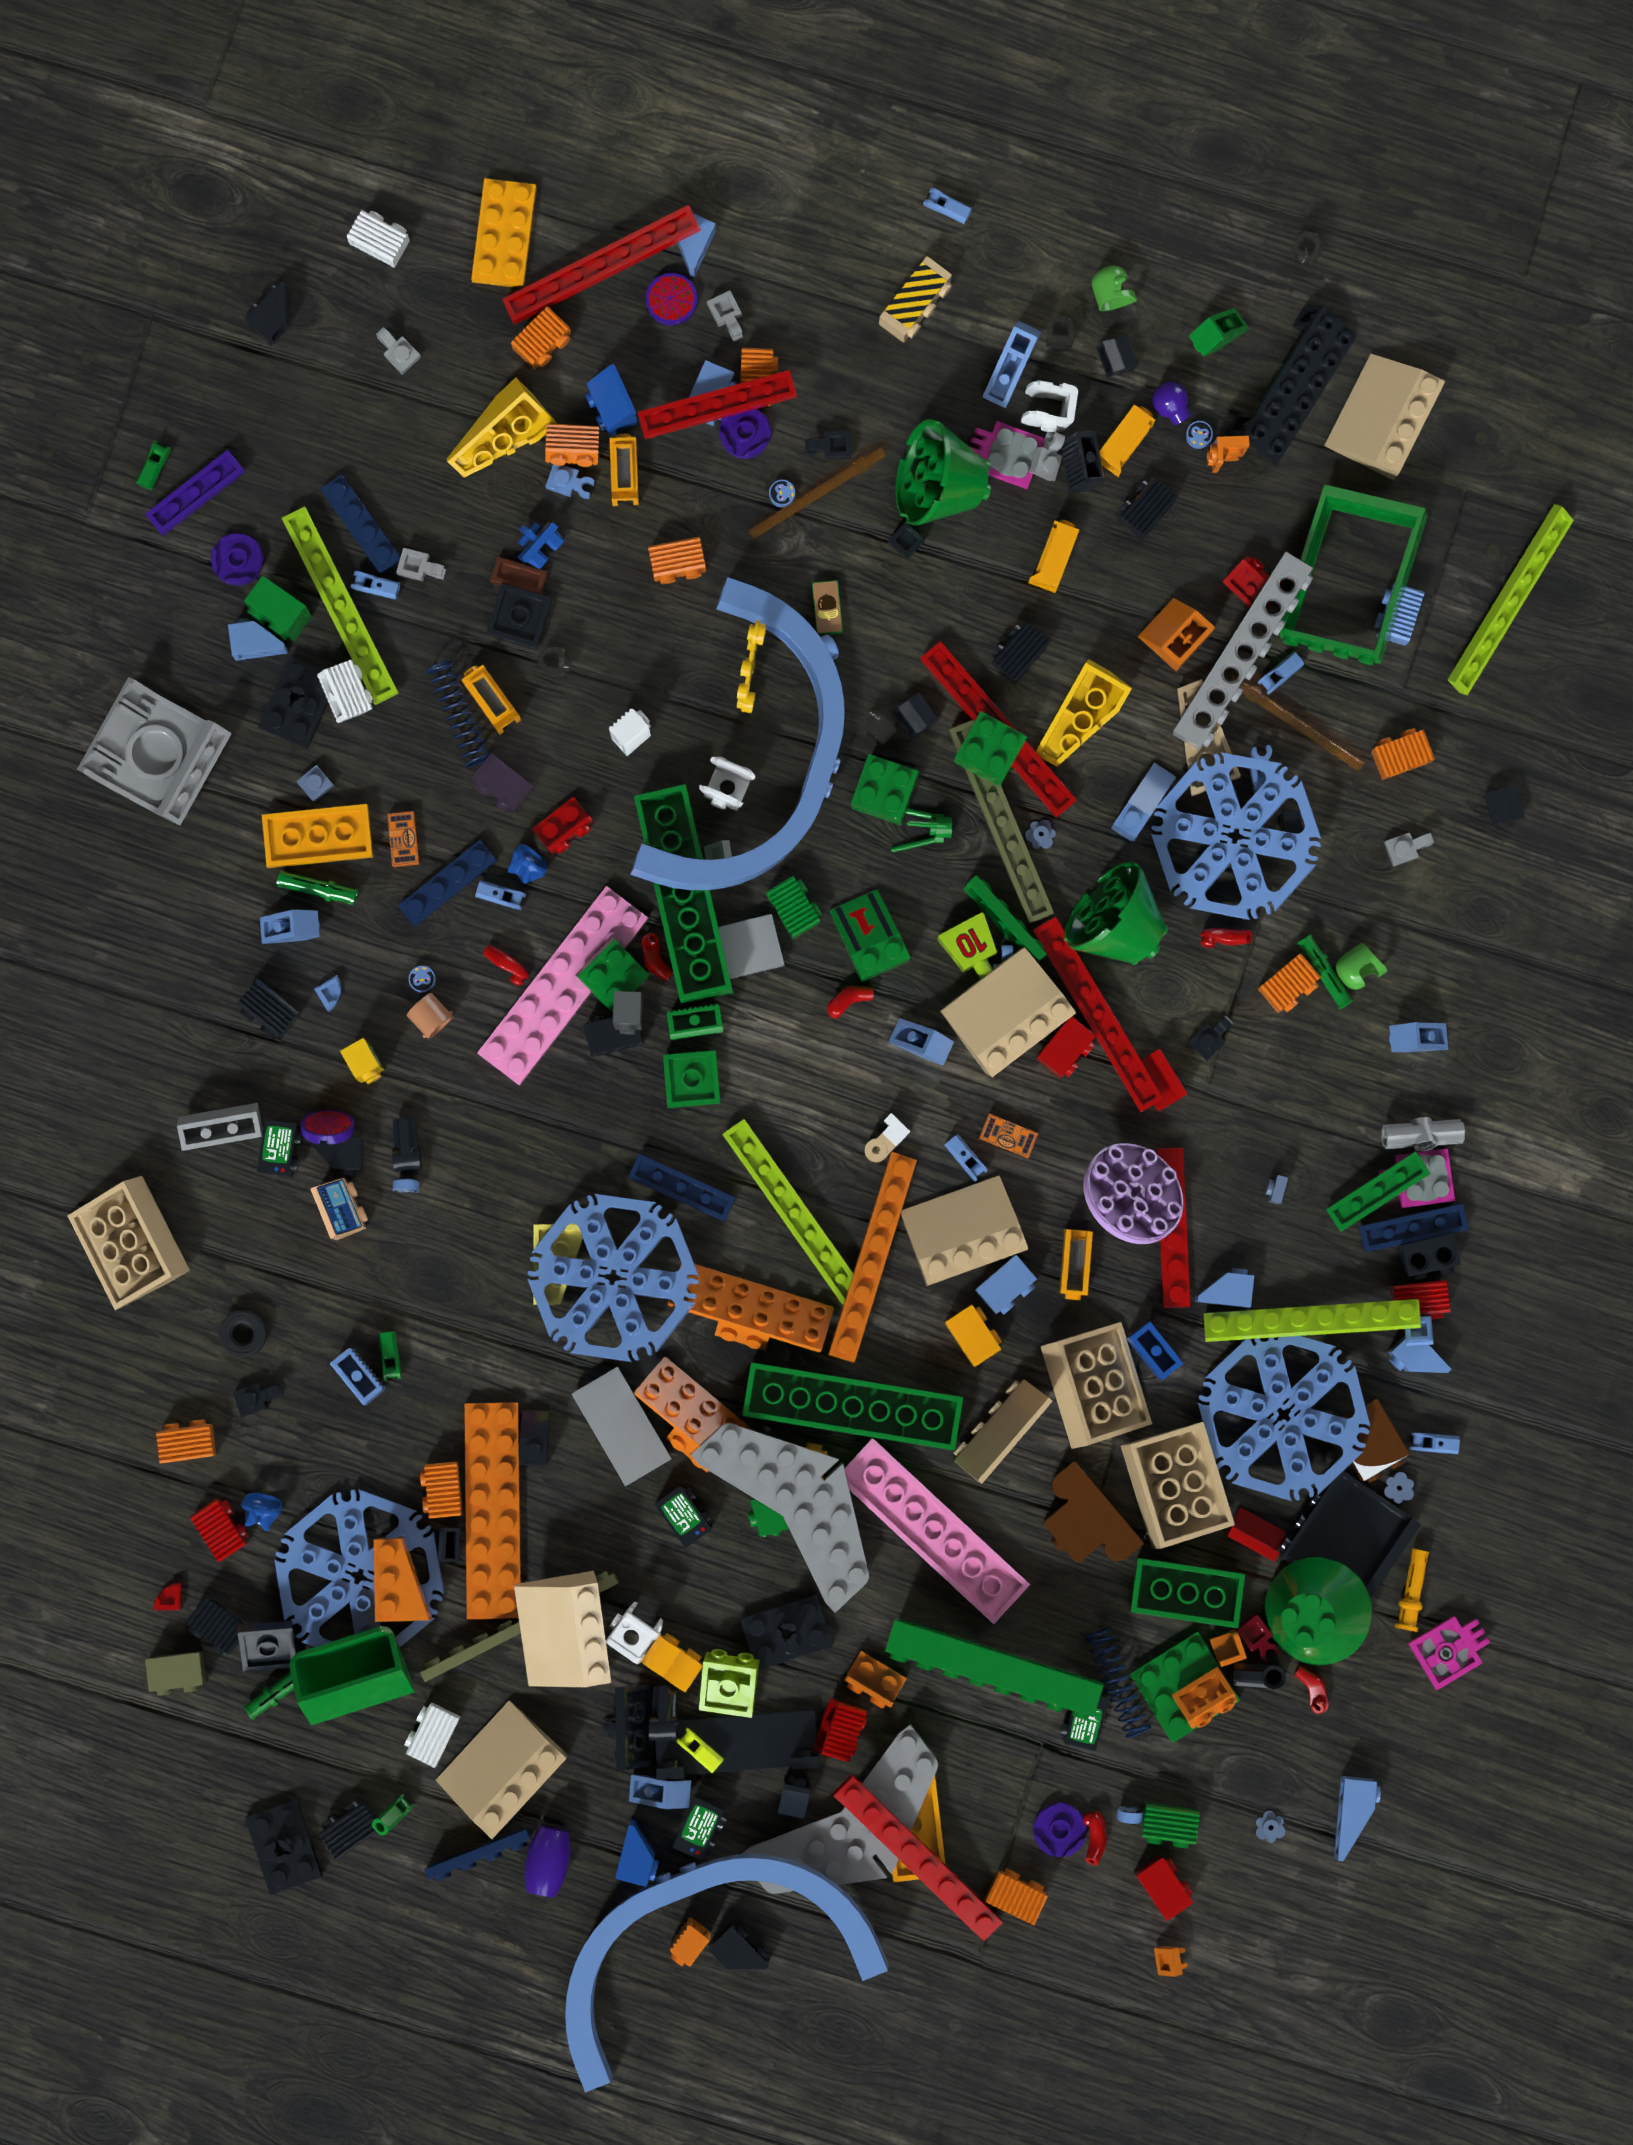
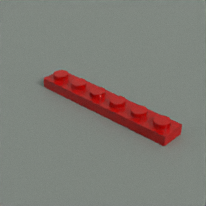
[638,370,797,439]
[1155,1148,1190,1308]

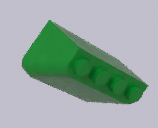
[290,1626,415,1726]

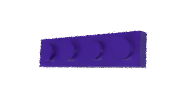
[145,450,245,536]

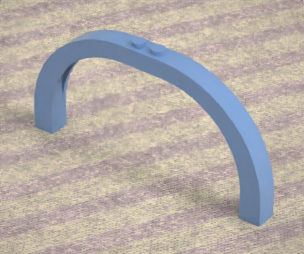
[630,577,845,890]
[565,1854,889,2092]

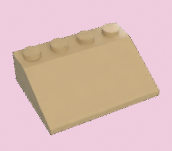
[1324,354,1445,480]
[940,947,1076,1077]
[900,1175,1028,1286]
[68,1176,190,1310]
[1040,1322,1152,1449]
[953,1380,1052,1484]
[1121,1422,1235,1549]
[514,1571,611,1687]
[436,1700,568,1839]

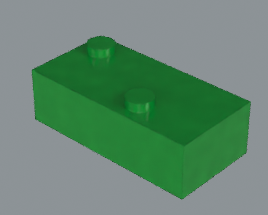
[1129,1558,1245,1628]

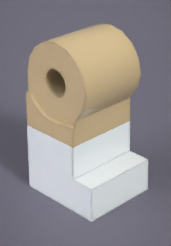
[865,1113,910,1163]

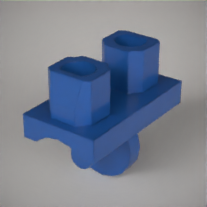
[517,522,565,569]

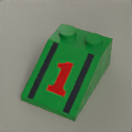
[829,889,910,983]

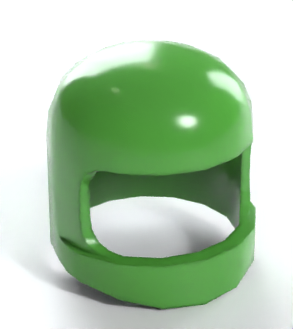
[1092,266,1137,311]
[1336,943,1387,990]

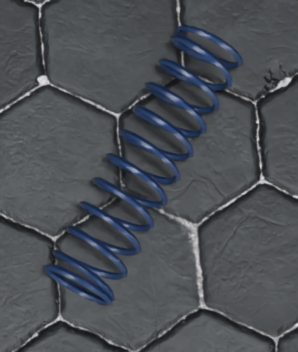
[425,660,491,767]
[1085,1627,1152,1738]

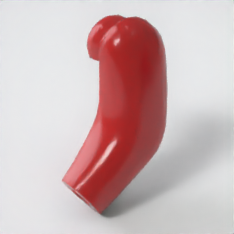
[1200,928,1252,948]
[642,932,673,982]
[484,945,529,986]
[827,985,874,1019]
[1294,1664,1329,1714]
[1083,1811,1107,1866]

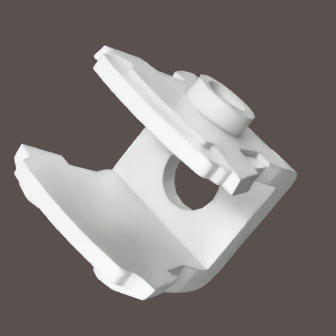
[1021,380,1078,432]
[699,757,755,811]
[606,1602,663,1664]

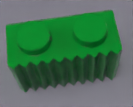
[766,876,822,939]
[667,1004,723,1040]
[1140,1802,1200,1848]

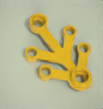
[737,620,766,713]

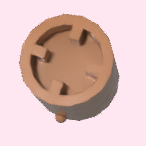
[406,993,453,1039]

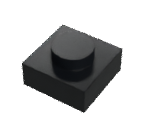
[888,522,925,561]

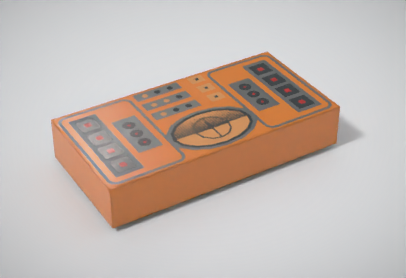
[387,811,420,867]
[979,1114,1038,1158]

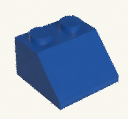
[584,364,637,437]
[615,1818,659,1887]

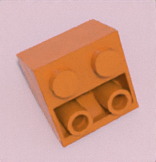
[1138,598,1215,672]

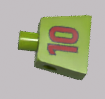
[937,912,997,979]

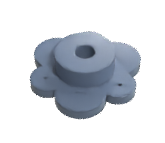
[1025,820,1056,849]
[1384,1472,1414,1503]
[1256,1811,1285,1843]

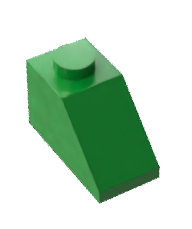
[1189,308,1250,357]

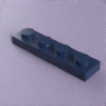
[320,474,401,575]
[398,840,497,927]
[628,1154,736,1222]
[1358,1204,1469,1253]
[425,1826,532,1881]

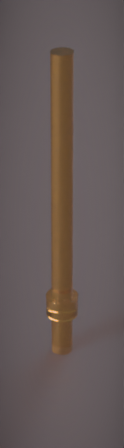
[748,447,886,539]
[1230,675,1365,771]

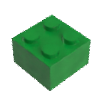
[244,576,312,642]
[954,711,1027,788]
[851,754,919,826]

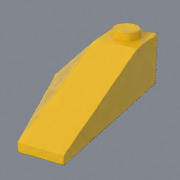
[446,378,557,477]
[1036,659,1132,767]

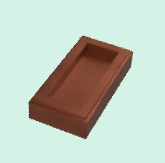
[490,556,548,595]

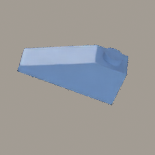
[982,321,1042,408]
[1111,763,1176,842]
[1334,1776,1381,1861]

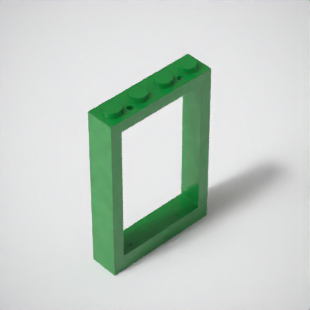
[1279,484,1428,665]

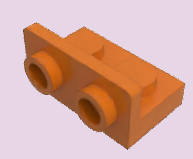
[1207,436,1249,473]
[844,1650,907,1709]
[1172,1667,1237,1729]

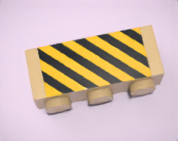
[879,256,952,343]

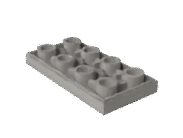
[719,914,785,979]
[572,1367,672,1486]

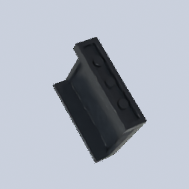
[1278,1470,1421,1599]

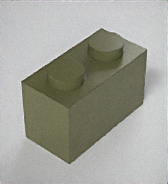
[145,1650,207,1696]

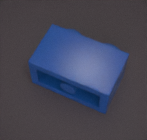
[1126,1322,1183,1380]

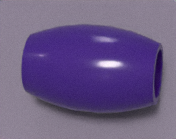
[524,1826,571,1897]

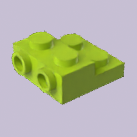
[699,1649,760,1718]

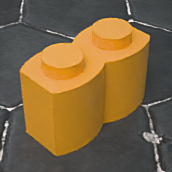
[641,1633,703,1692]

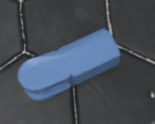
[923,188,972,225]
[350,571,400,600]
[1257,651,1304,695]
[475,880,526,910]
[944,1134,988,1181]
[1410,1433,1460,1454]

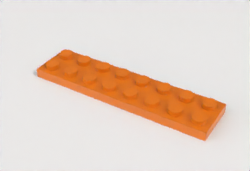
[465,1402,521,1619]

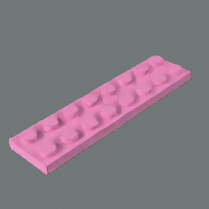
[477,886,649,1086]
[844,1438,1030,1624]

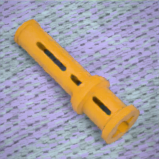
[1394,1549,1429,1632]

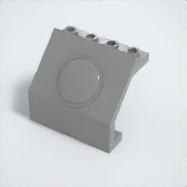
[77,677,232,825]

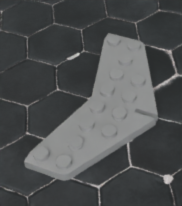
[690,1423,869,1613]
[741,1724,938,1894]

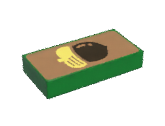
[812,580,843,636]

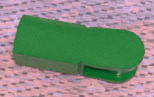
[136,441,171,491]
[378,1331,402,1381]
[372,1793,415,1835]

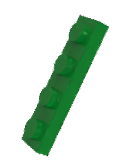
[963,875,1047,963]
[1326,1152,1431,1232]

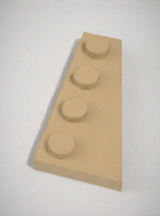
[1177,679,1241,797]

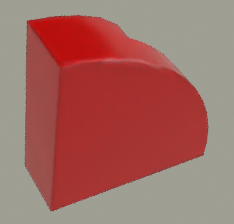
[153,1583,182,1610]

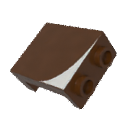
[1342,1398,1410,1483]

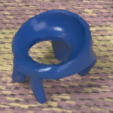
[508,844,548,884]
[241,1493,282,1531]

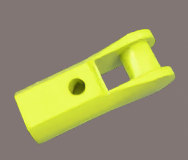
[676,1728,724,1773]

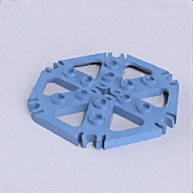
[1151,752,1322,920]
[528,1194,699,1362]
[1198,1336,1370,1501]
[274,1489,445,1647]

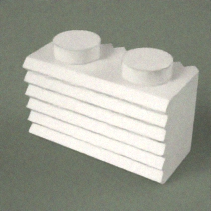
[347,210,410,268]
[317,660,373,723]
[609,709,651,756]
[404,1703,461,1768]

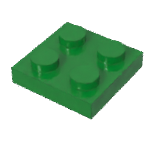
[575,937,650,1013]
[663,1050,720,1108]

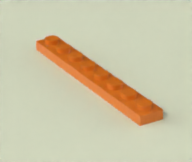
[828,1152,917,1363]

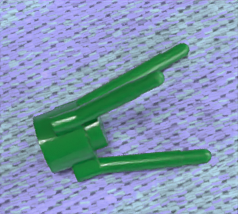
[891,808,952,852]

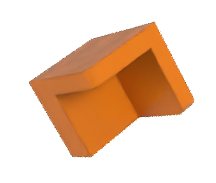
[1209,1630,1247,1667]

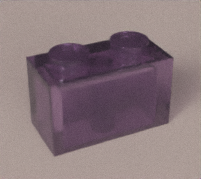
[472,753,534,814]

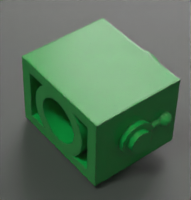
[747,1497,789,1537]

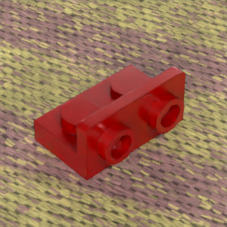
[1223,556,1286,611]
[532,797,593,855]

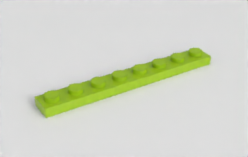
[1448,504,1574,695]
[282,507,399,705]
[722,1119,853,1305]
[1204,1299,1421,1342]

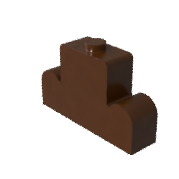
[1043,1460,1144,1563]

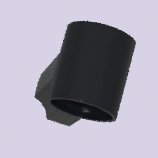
[392,1118,422,1172]
[1232,1662,1286,1690]
[649,1686,677,1741]

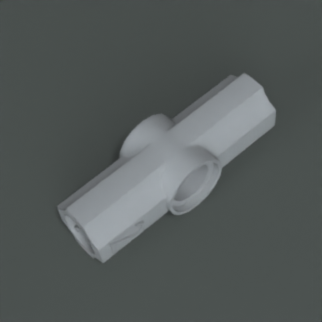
[1381,1117,1465,1151]

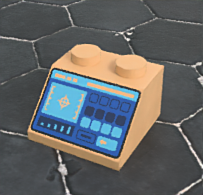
[311,1178,368,1240]

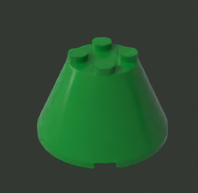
[896,419,991,525]
[1064,862,1168,965]
[1264,1557,1372,1665]

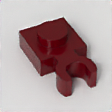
[1234,1613,1280,1663]

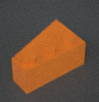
[374,1538,432,1622]

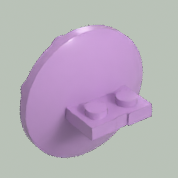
[1083,1143,1184,1244]

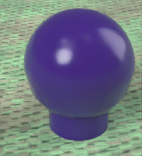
[1152,381,1191,425]

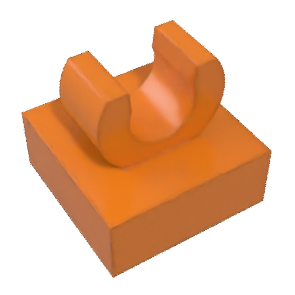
[1154,1946,1188,1977]

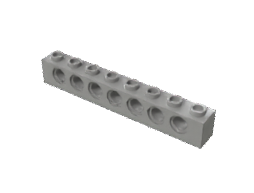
[1173,552,1314,751]

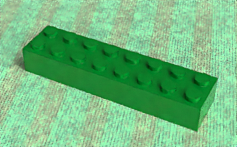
[634,784,733,1005]
[742,1363,963,1451]
[885,1618,1105,1720]

